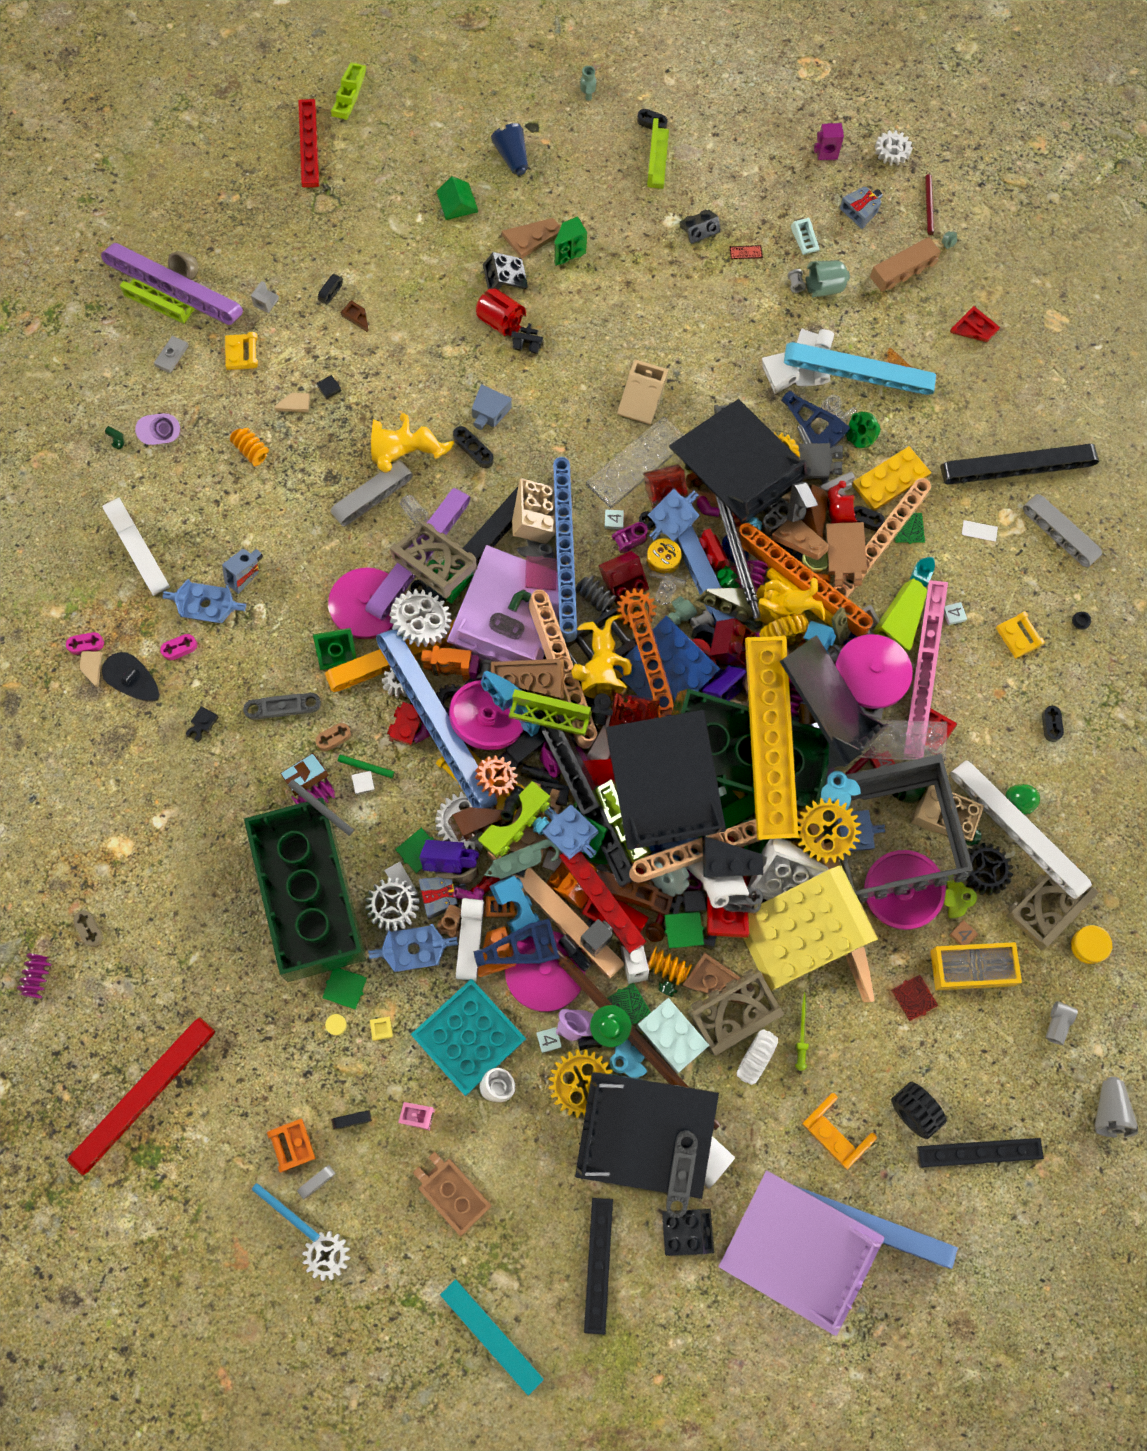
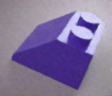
[701,666,747,701]

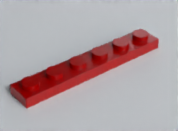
[298,99,319,188]
[559,852,646,955]

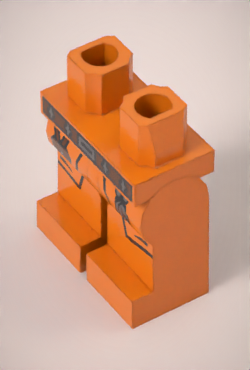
[421,646,472,681]

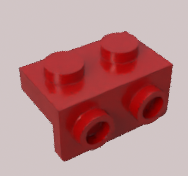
[699,528,730,572]
[387,702,421,746]

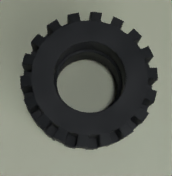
[891,1082,947,1139]

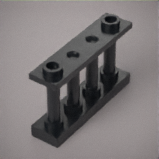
[553,608,637,686]

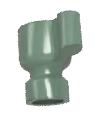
[580,65,597,101]
[667,596,697,626]

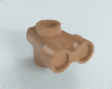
[436,905,461,938]

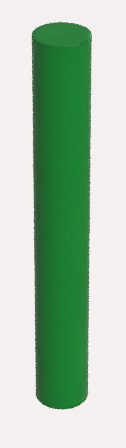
[337,754,395,779]

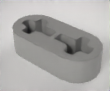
[297,1165,336,1200]

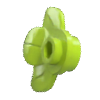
[943,880,977,919]

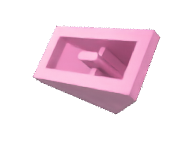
[398,1102,435,1131]

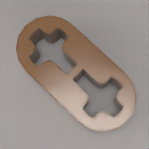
[316,723,351,751]

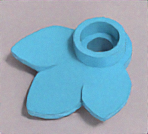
[821,771,861,810]
[609,1039,647,1078]

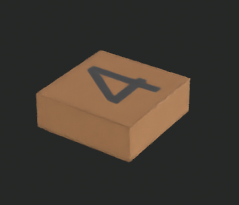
[949,920,978,945]

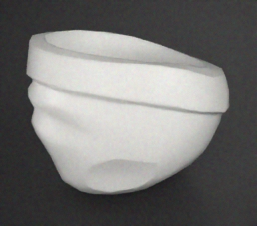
[480,1068,515,1102]

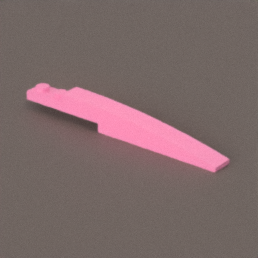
[903,580,948,759]

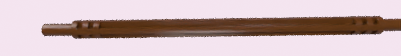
[547,943,721,1130]

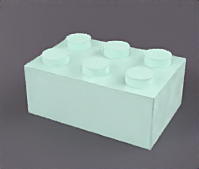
[636,998,709,1074]

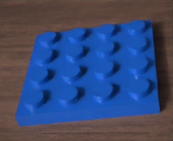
[614,616,720,716]

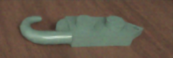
[485,839,561,879]

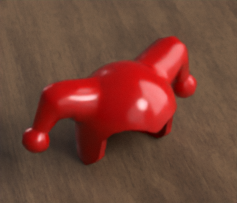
[827,481,857,524]

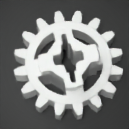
[875,130,912,166]
[302,1231,350,1281]

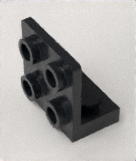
[483,252,528,290]
[662,1209,714,1256]

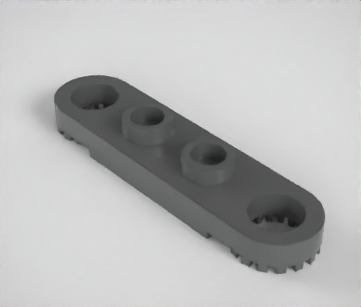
[243,692,321,720]
[666,1131,698,1218]

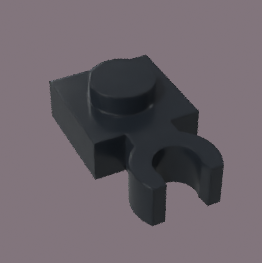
[186,706,219,743]

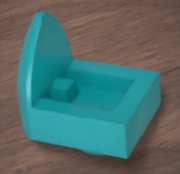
[910,557,935,587]

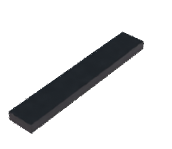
[916,1138,1044,1168]
[584,1198,613,1335]

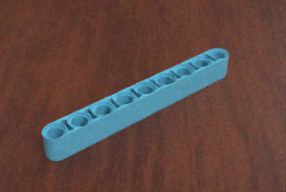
[784,342,936,395]

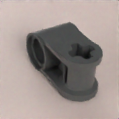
[723,888,763,913]

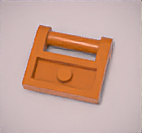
[267,1118,316,1173]

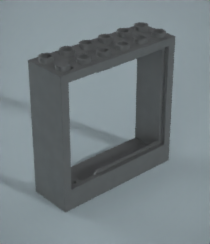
[824,754,973,903]

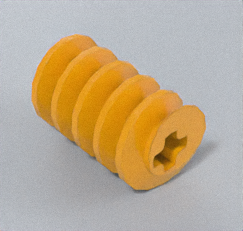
[229,428,269,467]
[648,947,692,986]

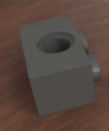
[580,919,613,957]

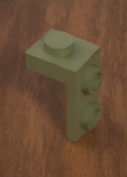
[827,607,850,646]

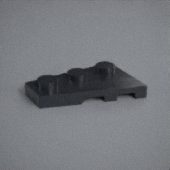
[702,836,763,877]

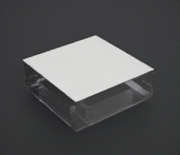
[352,771,375,795]

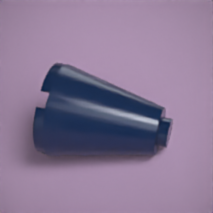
[491,123,528,175]

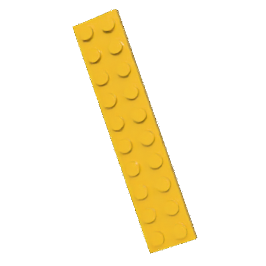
[745,636,798,840]

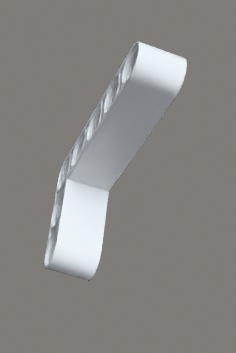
[102,497,170,596]

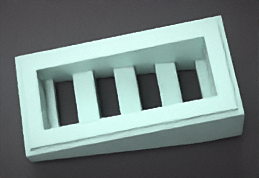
[791,218,820,255]

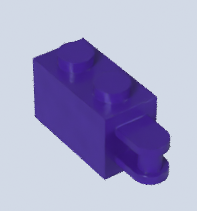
[419,840,480,874]

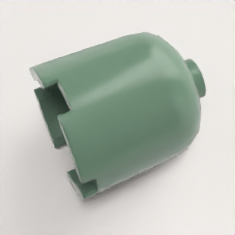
[806,260,850,297]

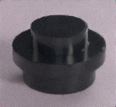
[1072,611,1091,630]

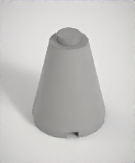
[1094,1077,1138,1138]

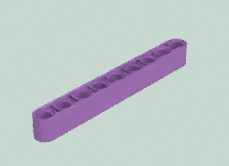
[101,243,243,325]
[365,488,471,620]

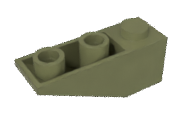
[697,588,753,622]

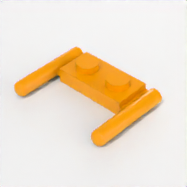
[802,1093,877,1170]

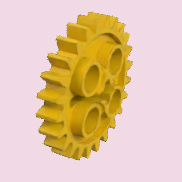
[796,798,861,863]
[548,1049,613,1118]

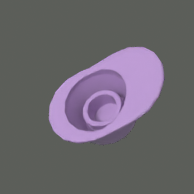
[135,413,180,445]
[556,1009,594,1041]

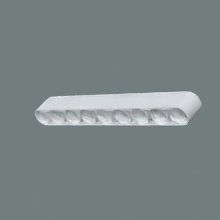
[950,760,1092,899]

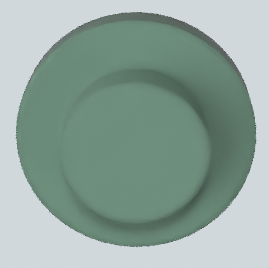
[942,231,958,249]

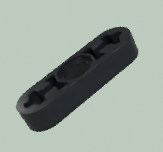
[453,426,494,469]

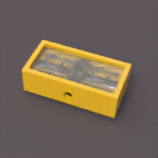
[930,942,1022,991]

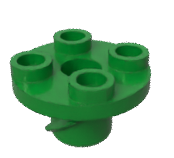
[846,412,881,448]
[590,1005,632,1047]

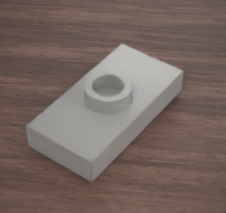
[154,336,189,373]

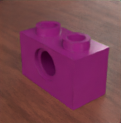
[814,123,844,160]

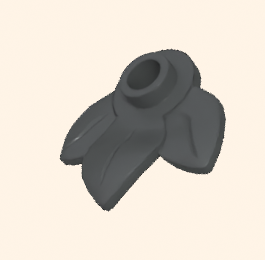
[517,539,554,563]

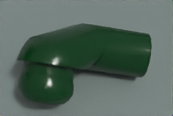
[105,426,125,449]
[508,590,531,612]

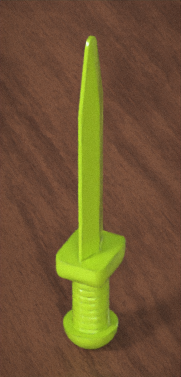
[795,992,809,1071]

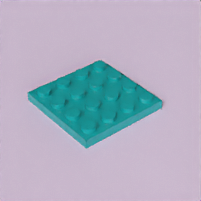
[410,979,526,1097]

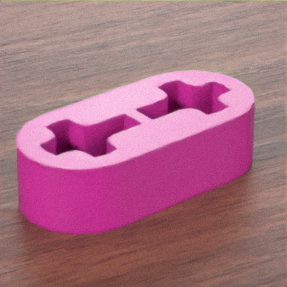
[66,632,104,655]
[160,634,197,660]

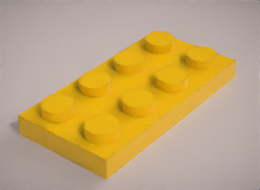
[852,446,931,511]

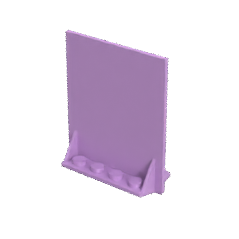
[447,545,569,662]
[719,1170,884,1336]

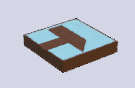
[280,753,329,796]

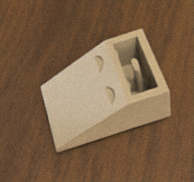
[617,359,669,425]
[512,478,556,544]
[911,785,984,841]

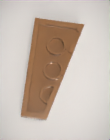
[491,659,564,698]

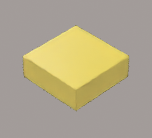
[370,1017,393,1041]

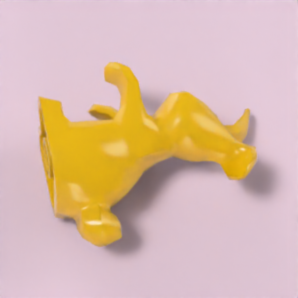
[371,413,454,473]
[752,578,825,624]
[571,614,632,701]

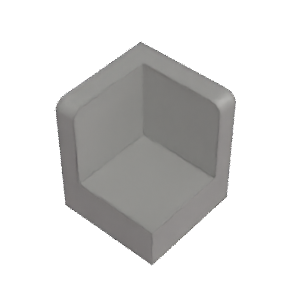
[251,281,279,313]

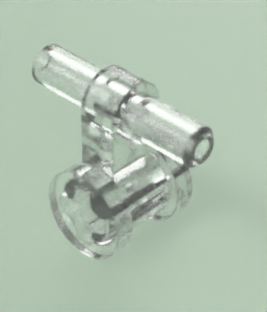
[821,395,857,427]
[649,571,686,605]

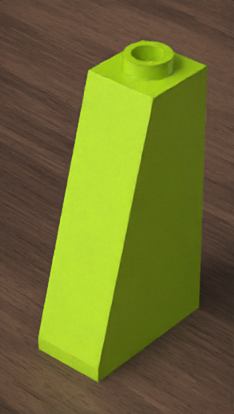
[872,578,928,652]

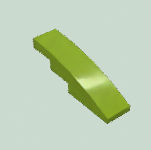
[331,62,367,120]
[595,780,651,862]

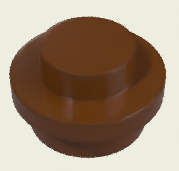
[646,922,665,942]

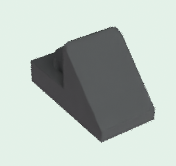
[787,482,818,522]

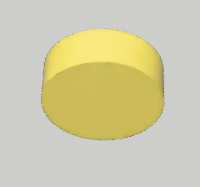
[325,1014,347,1036]

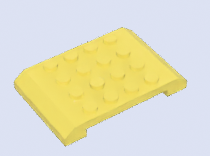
[744,865,878,991]

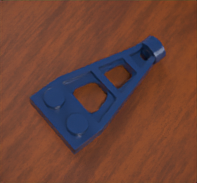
[781,390,851,448]
[473,919,559,967]

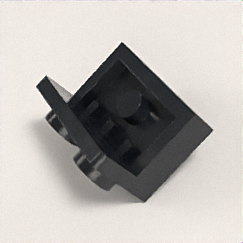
[679,209,721,244]

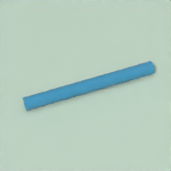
[252,1183,320,1242]

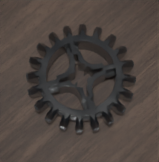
[966,843,1013,896]

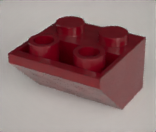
[598,551,649,603]
[710,618,757,669]

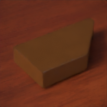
[340,300,368,332]

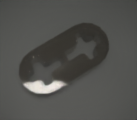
[489,613,525,640]

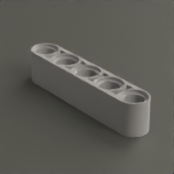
[330,460,413,526]
[1023,494,1102,567]

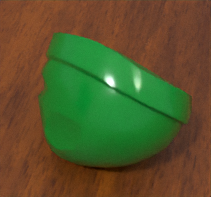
[1005,784,1040,815]

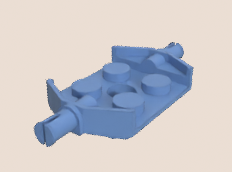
[163,579,246,623]
[368,924,458,972]

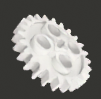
[389,589,452,647]
[435,792,499,851]

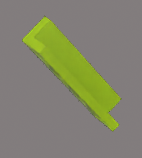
[647,118,669,189]
[120,278,195,324]
[509,689,591,736]

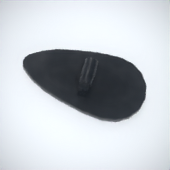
[102,652,160,701]

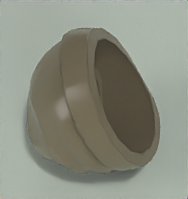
[168,251,199,280]

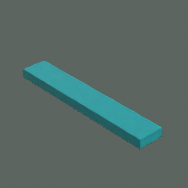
[440,1279,544,1396]

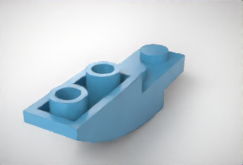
[481,671,540,737]

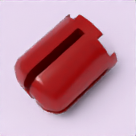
[476,289,526,337]

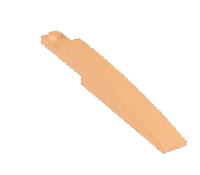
[797,808,874,1002]

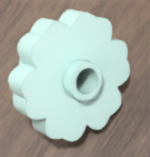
[652,858,689,897]

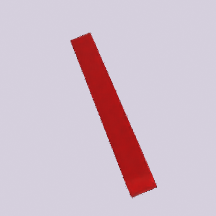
[67,1017,215,1176]

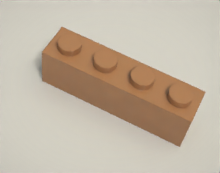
[870,237,941,292]

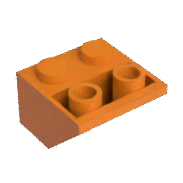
[546,861,598,909]

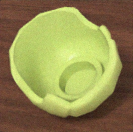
[802,552,828,573]

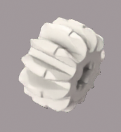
[382,667,407,698]

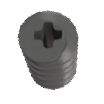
[575,576,616,614]

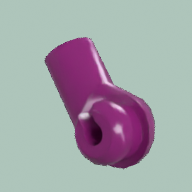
[697,496,720,517]

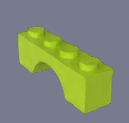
[478,781,551,859]

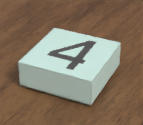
[605,510,624,530]
[944,602,967,625]
[536,1027,562,1053]

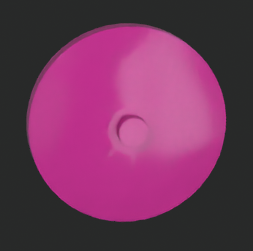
[328,568,394,639]
[835,634,913,709]
[449,680,524,750]
[864,850,946,930]
[505,931,586,1012]

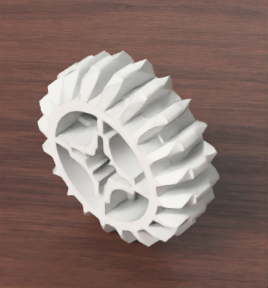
[365,877,420,931]
[737,1029,778,1085]

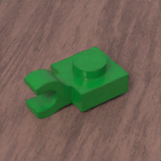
[716,565,740,588]

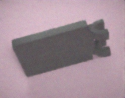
[797,443,843,479]

